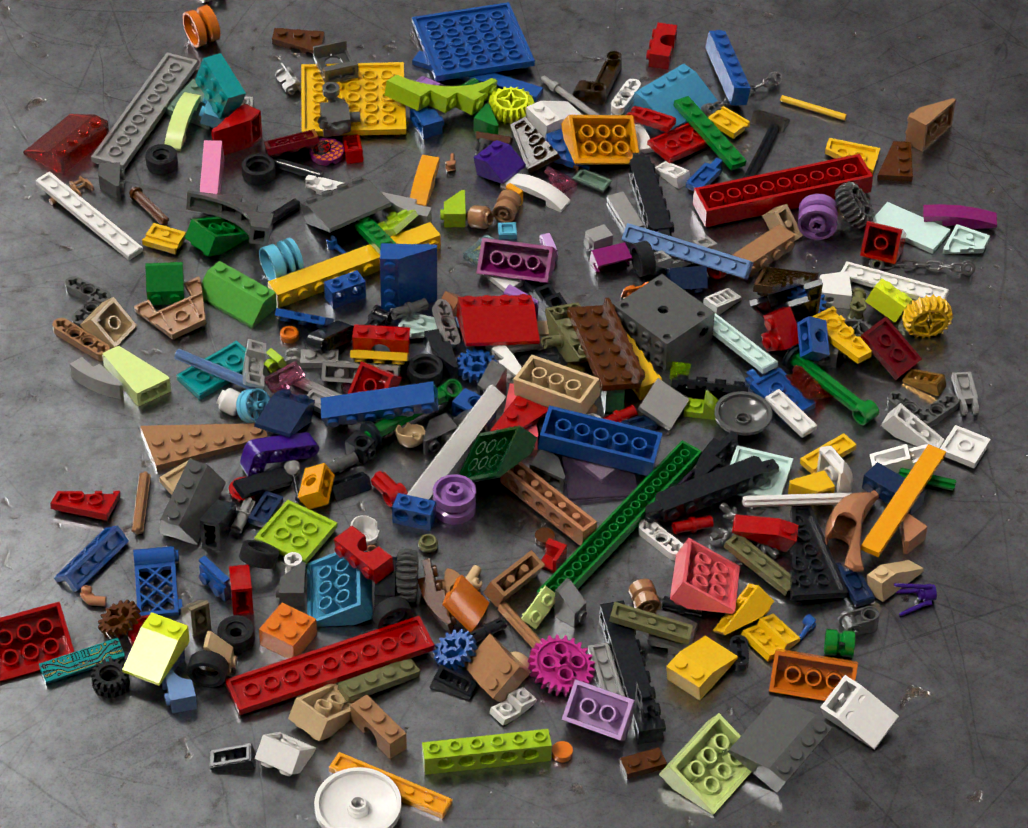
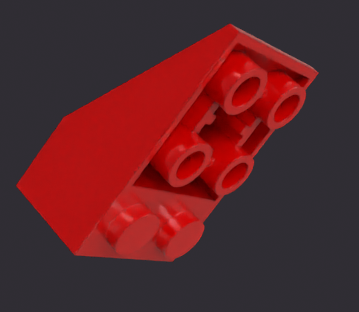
[211,103,262,156]

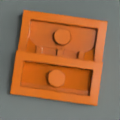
[442,575,489,632]

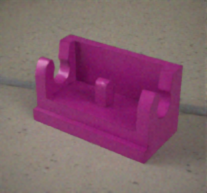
[589,242,632,273]

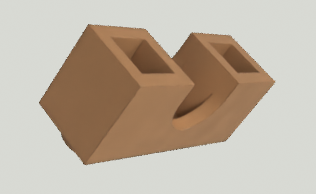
[350,695,407,759]

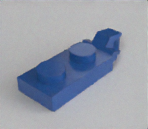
[686,158,723,191]

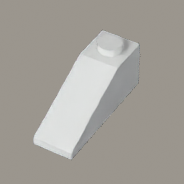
[881,403,944,448]

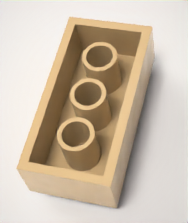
[513,355,600,414]

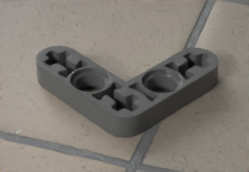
[65,276,111,329]
[887,390,959,428]

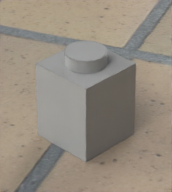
[584,224,613,251]

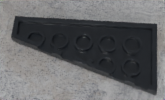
[790,505,848,601]

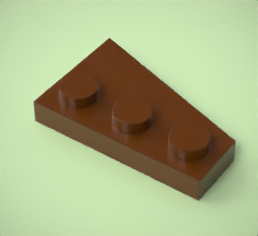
[272,28,325,54]
[877,141,913,182]

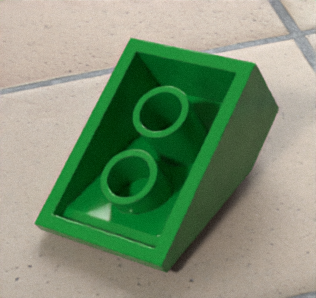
[185,217,249,257]

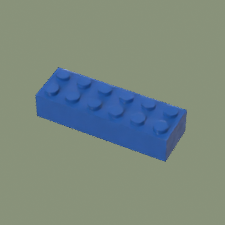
[538,405,662,476]

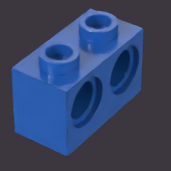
[324,270,366,309]
[392,493,436,531]

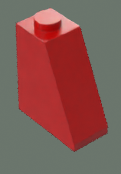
[229,565,254,616]

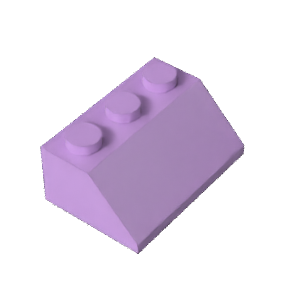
[562,679,635,741]

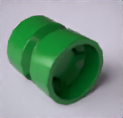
[824,629,855,658]

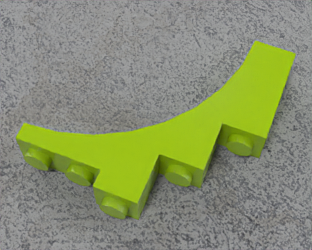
[385,75,498,115]

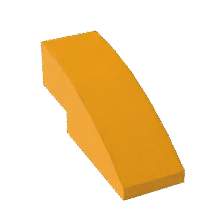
[410,155,439,206]

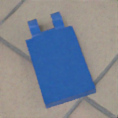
[745,367,816,424]

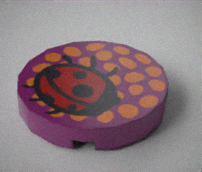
[309,138,344,166]

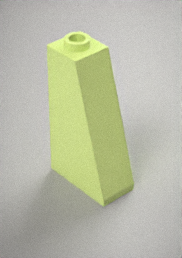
[102,346,171,407]

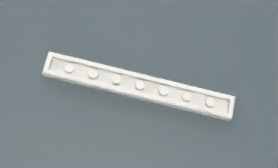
[36,171,143,260]
[407,384,506,499]

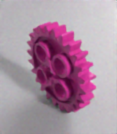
[528,634,595,697]

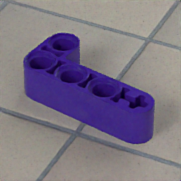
[240,432,319,476]

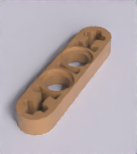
[52,318,110,361]

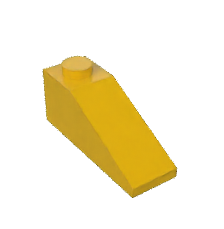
[713,584,774,635]

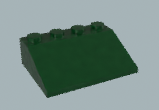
[459,425,537,482]

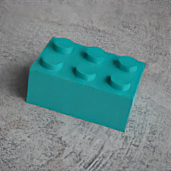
[195,53,246,119]

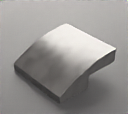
[647,610,698,655]

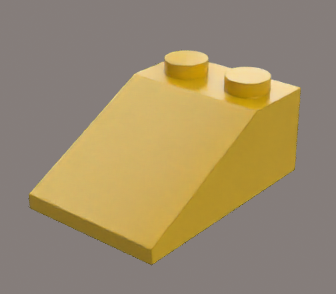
[666,635,738,701]

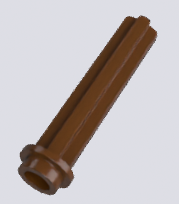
[129,187,169,225]

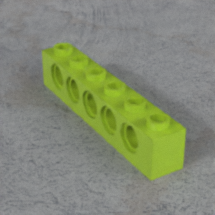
[422,729,552,775]

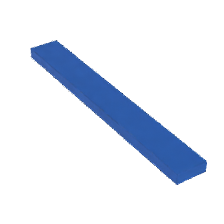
[412,50,543,102]

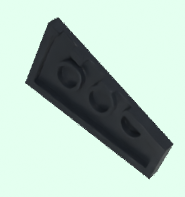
[671,374,749,393]

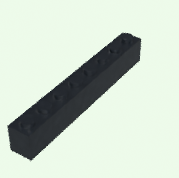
[599,600,666,744]

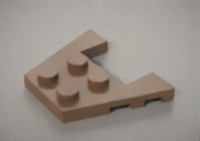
[134,276,207,339]

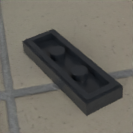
[233,467,293,499]

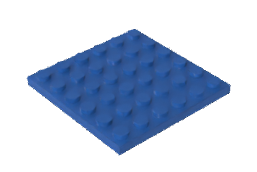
[412,2,535,81]

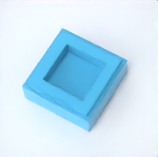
[498,222,517,240]

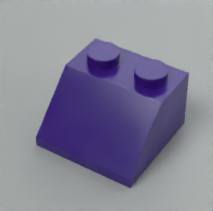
[473,140,526,184]

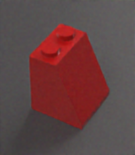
[860,221,906,264]

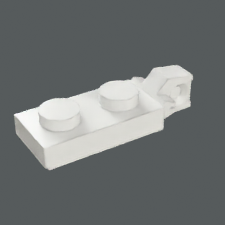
[305,175,342,195]

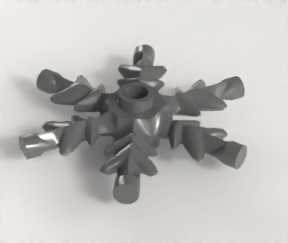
[710,502,787,565]

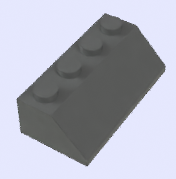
[160,459,226,545]

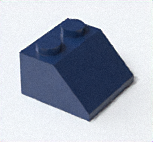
[666,266,708,293]

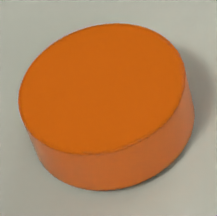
[280,326,299,344]
[552,741,573,763]

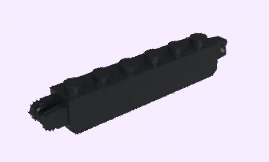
[629,152,674,236]
[645,456,779,523]

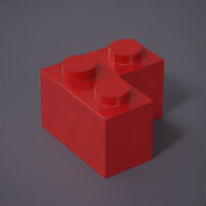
[761,307,799,352]

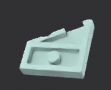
[943,224,990,254]
[398,313,437,339]

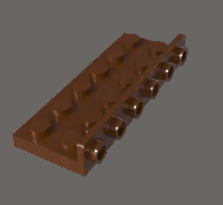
[567,298,645,391]

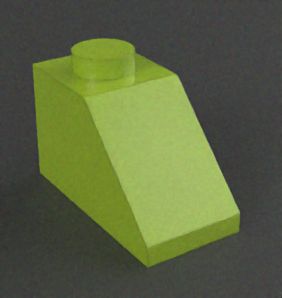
[440,190,466,227]

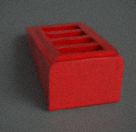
[342,134,364,164]

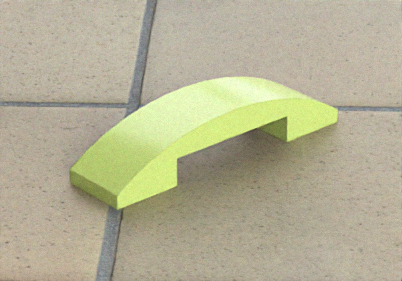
[164,92,202,151]

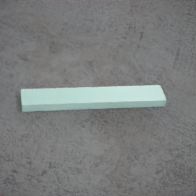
[713,313,778,374]

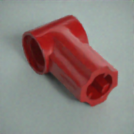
[371,471,408,507]

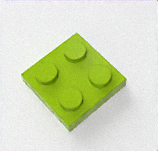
[378,209,418,236]

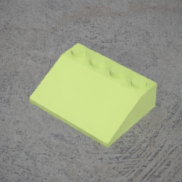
[659,713,751,815]

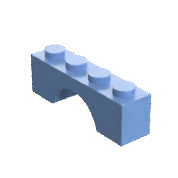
[161,651,197,714]

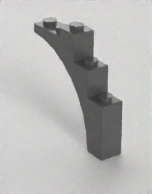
[186,190,274,245]

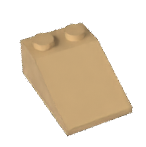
[288,683,358,742]

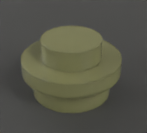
[418,534,438,553]

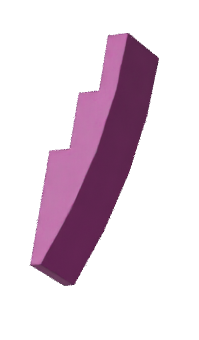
[923,204,997,229]

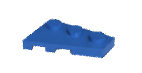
[275,308,334,328]

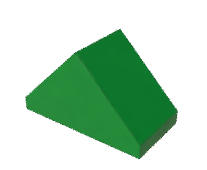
[474,103,499,135]

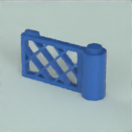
[133,546,182,617]

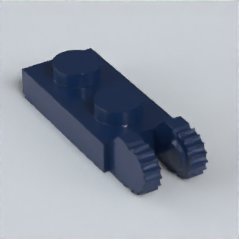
[836,562,875,607]

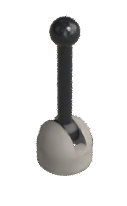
[284,460,301,503]

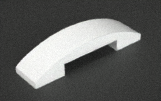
[500,174,570,212]

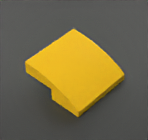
[741,613,801,662]

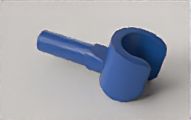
[326,235,347,254]
[799,614,816,641]

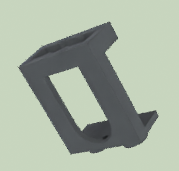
[313,40,358,83]

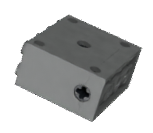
[614,274,715,371]

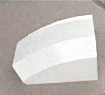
[817,446,853,493]

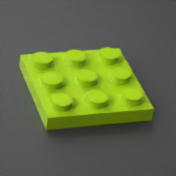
[254,500,338,564]

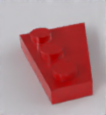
[490,395,548,431]
[50,491,121,520]

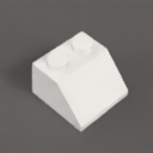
[255,732,316,776]

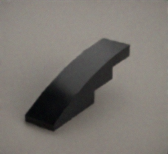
[523,280,567,312]

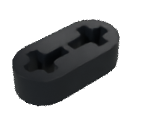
[729,635,749,672]

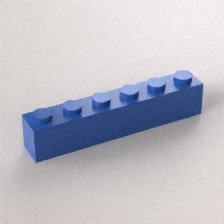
[705,30,751,105]
[321,381,439,427]

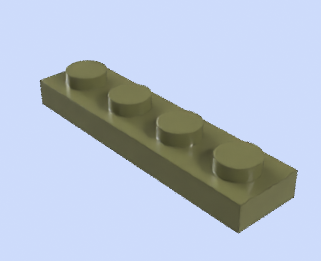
[724,534,790,596]
[609,602,693,645]
[337,658,420,703]

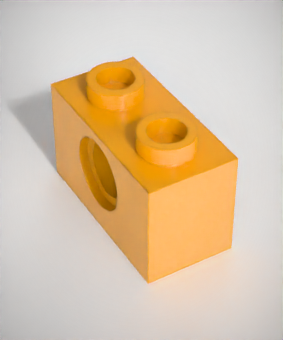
[298,463,335,509]

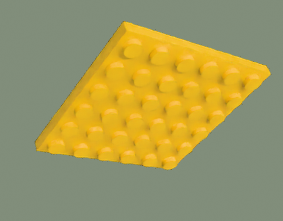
[301,62,406,136]

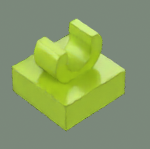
[264,348,289,374]

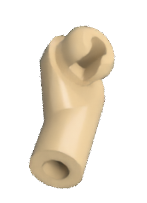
[465,565,482,590]

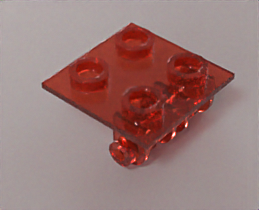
[785,365,833,400]

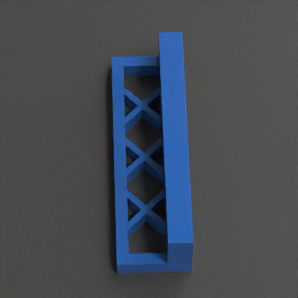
[54,525,129,592]

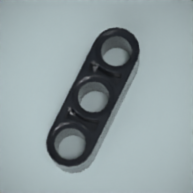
[306,320,354,353]

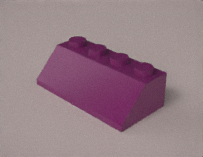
[476,238,557,283]

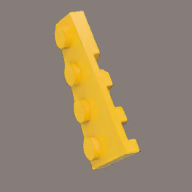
[812,306,872,364]

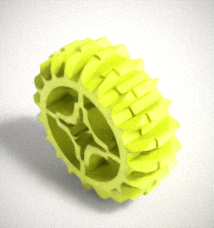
[489,86,534,125]

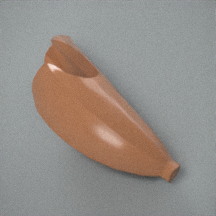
[825,490,879,572]

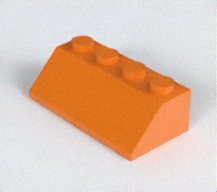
[769,648,858,701]

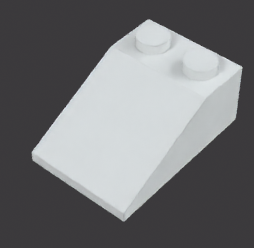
[526,101,582,139]

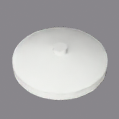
[314,767,401,828]

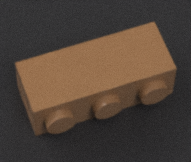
[483,550,545,607]

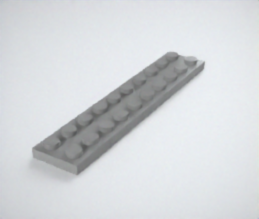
[91,52,198,170]

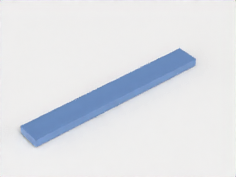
[621,223,754,280]

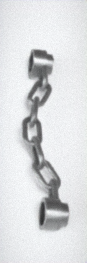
[701,71,783,117]
[869,259,975,275]

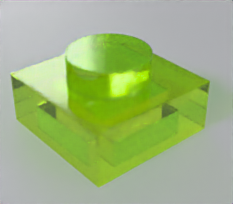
[669,361,691,380]

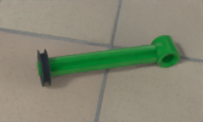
[782,344,879,425]
[360,379,462,448]

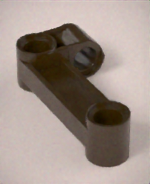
[573,51,622,105]

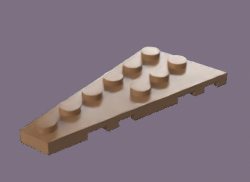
[140,423,268,471]

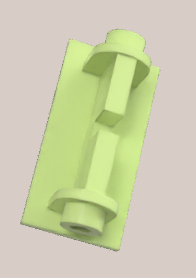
[521,586,555,629]

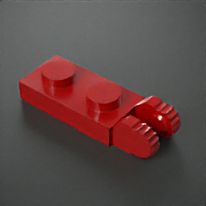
[626,106,676,132]

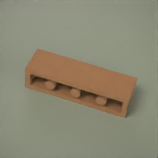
[732,224,795,281]

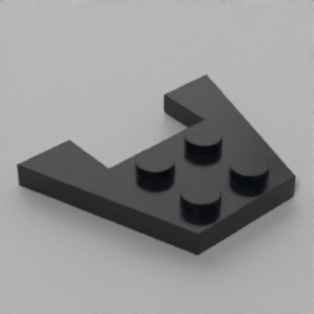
[749,279,823,323]

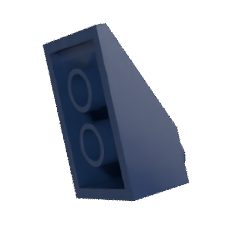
[254,389,315,437]

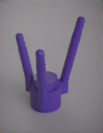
[894,583,937,616]

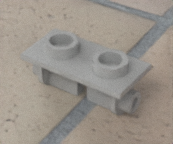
[275,63,301,95]

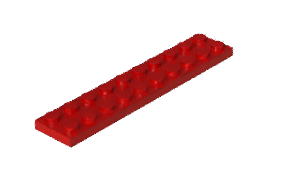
[225,616,435,715]

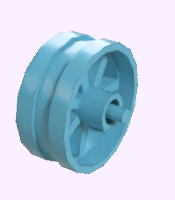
[236,388,270,423]

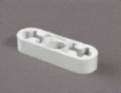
[611,79,641,115]
[638,519,683,561]

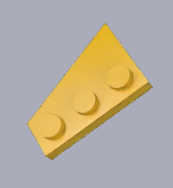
[825,138,880,175]

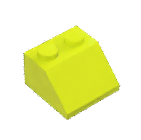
[865,278,912,322]

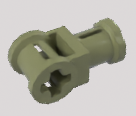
[848,288,867,321]

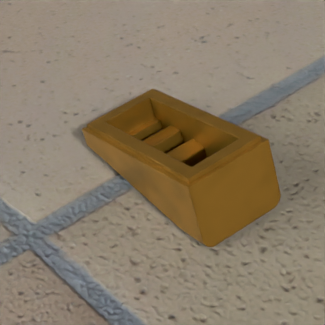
[903,369,946,396]

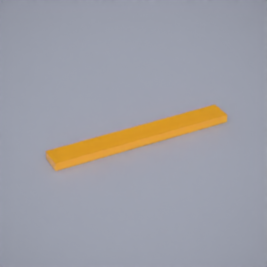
[860,444,946,557]

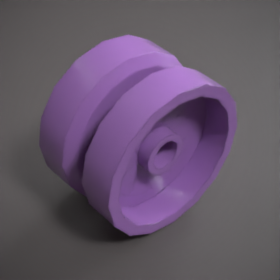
[798,194,838,240]
[433,474,476,525]

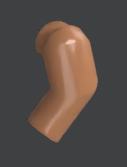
[80,585,107,607]

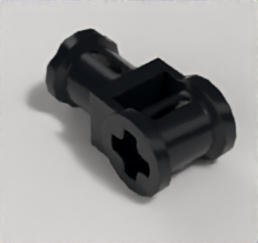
[364,305,393,326]

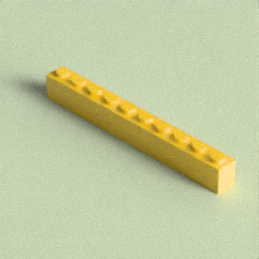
[268,222,441,308]

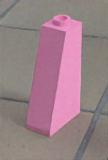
[200,140,225,194]

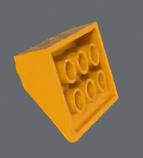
[561,115,639,165]

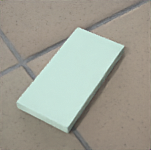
[872,202,950,254]

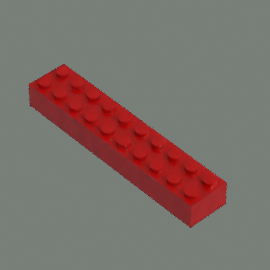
[693,154,873,227]

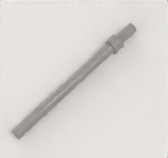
[541,75,599,115]

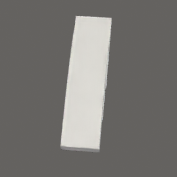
[485,345,521,384]

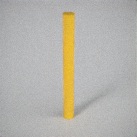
[780,95,847,121]

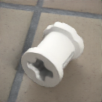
[284,552,302,574]

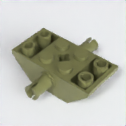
[541,302,587,362]

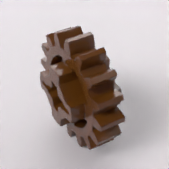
[98,599,141,639]

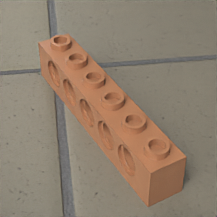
[500,462,597,546]

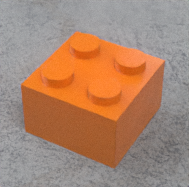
[259,603,317,659]

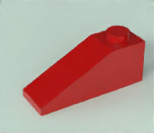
[732,514,798,552]

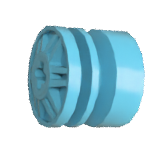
[259,237,304,281]

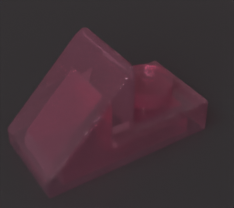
[544,166,578,193]
[264,361,306,394]

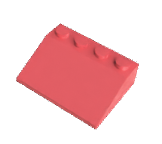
[670,538,740,614]

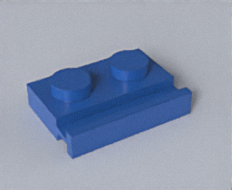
[198,556,231,602]

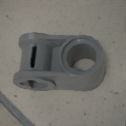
[838,606,879,637]

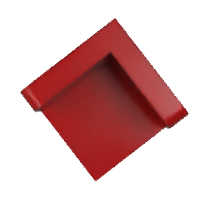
[541,538,567,573]

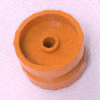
[182,5,221,48]

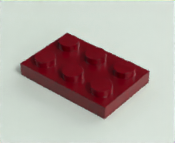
[264,129,320,157]
[860,317,922,380]

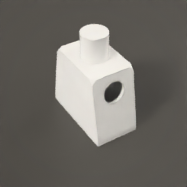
[819,271,852,309]

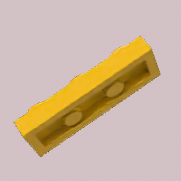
[800,433,857,474]

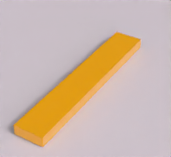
[329,752,453,819]

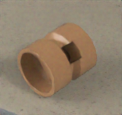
[492,190,521,223]
[628,579,662,614]

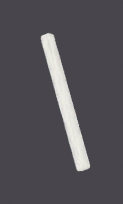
[742,493,852,507]

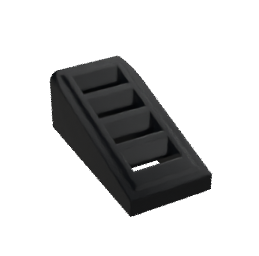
[430,665,478,700]
[210,743,256,770]

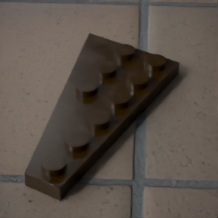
[753,266,818,296]

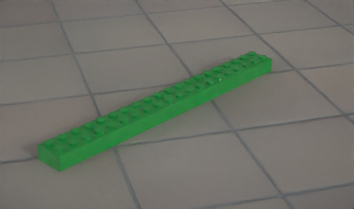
[537,440,702,609]

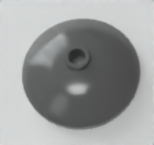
[714,391,772,436]

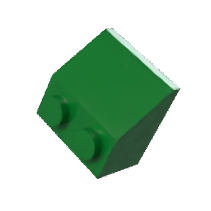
[145,262,185,305]

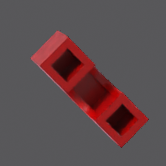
[646,22,678,70]
[352,324,410,353]
[334,526,394,583]

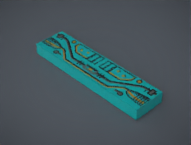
[39,638,125,684]

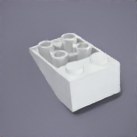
[820,675,899,750]

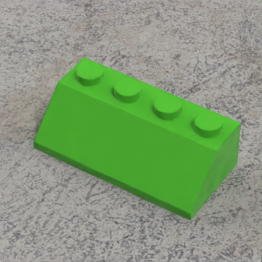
[201,261,277,329]

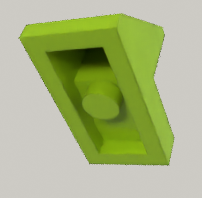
[684,390,719,420]

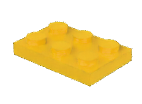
[350,350,410,364]

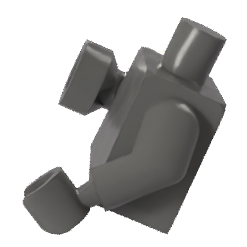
[317,82,361,137]

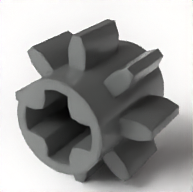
[472,138,492,155]

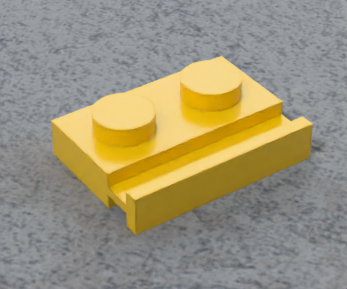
[708,106,750,139]
[142,223,186,254]

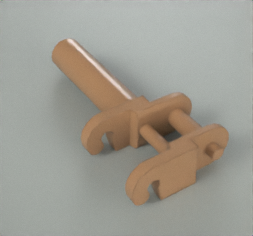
[49,176,95,205]

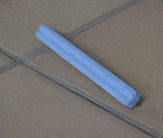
[174,349,255,389]

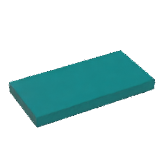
[176,340,246,400]

